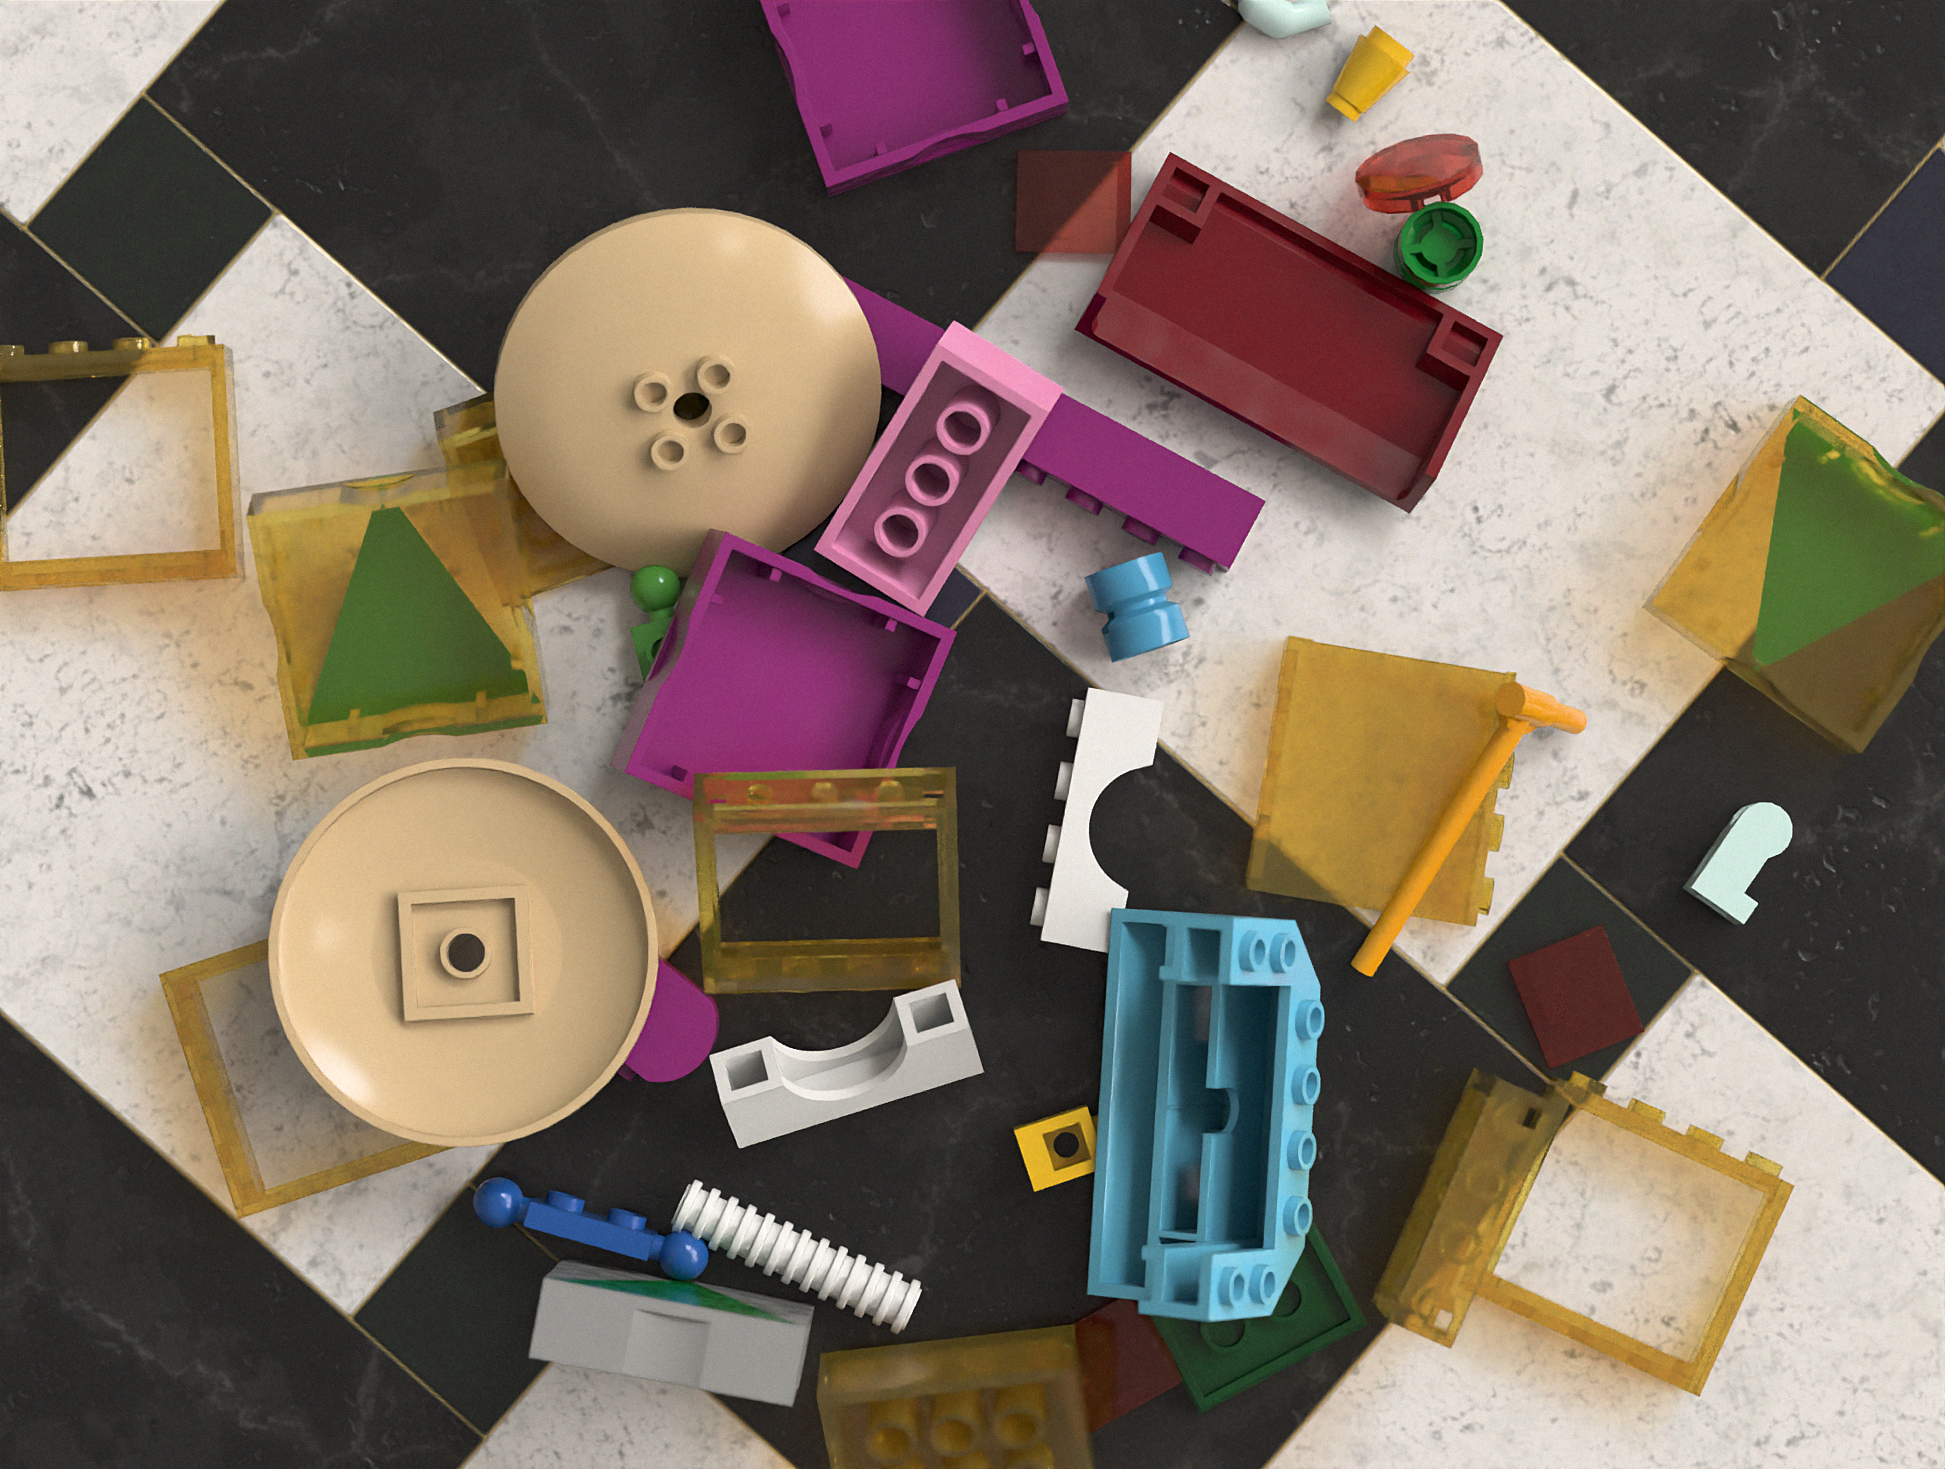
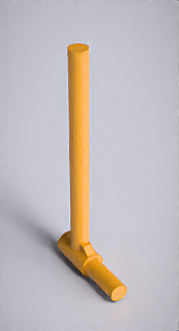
[1351,682,1587,977]

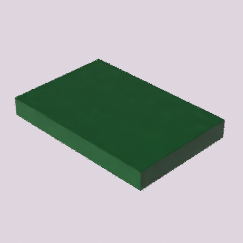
[1146,1219,1368,1414]

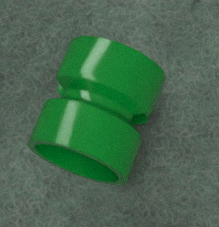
[1393,201,1484,294]

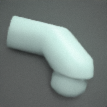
[1238,0,1331,39]

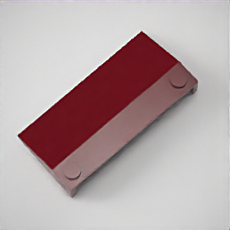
[1074,152,1504,514]

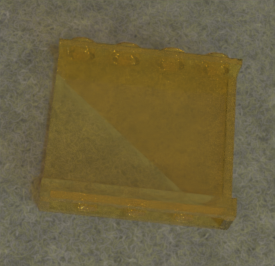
[1244,635,1517,927]

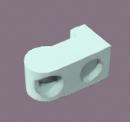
[1683,802,1792,925]

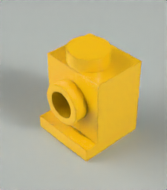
[1014,1104,1098,1192]

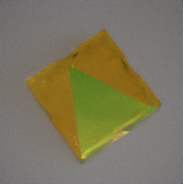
[1642,394,1945,755]
[246,457,550,760]

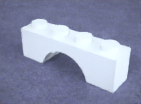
[1030,687,1164,953]
[709,979,984,1149]

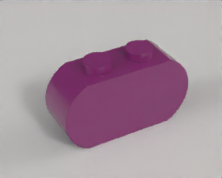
[617,955,719,1082]

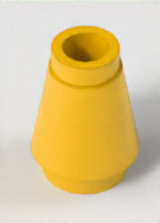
[1325,25,1415,123]

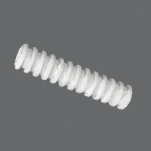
[671,1180,922,1334]

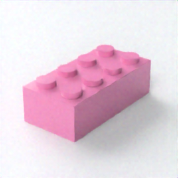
[814,321,1064,617]

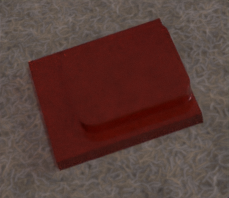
[1016,150,1132,254]
[1507,924,1644,1069]
[1033,1298,1183,1436]

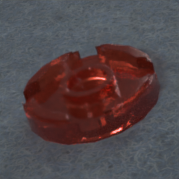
[1355,133,1483,214]

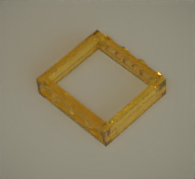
[0,334,245,592]
[692,767,961,994]
[158,938,456,1219]
[1372,1068,1558,1349]
[1459,1071,1795,1397]

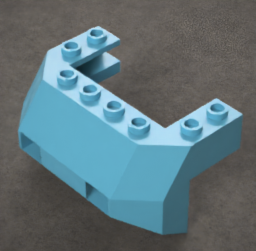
[1087,908,1325,1321]

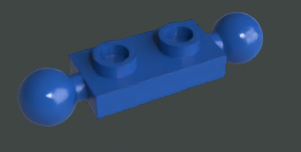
[473,1177,709,1281]

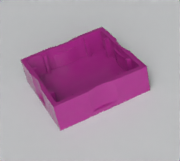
[759,0,1069,197]
[610,528,957,869]

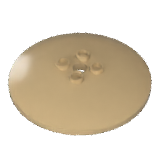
[494,208,881,577]
[268,758,659,1147]

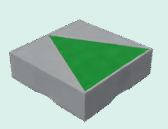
[529,1257,815,1406]

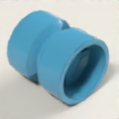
[1084,552,1190,663]

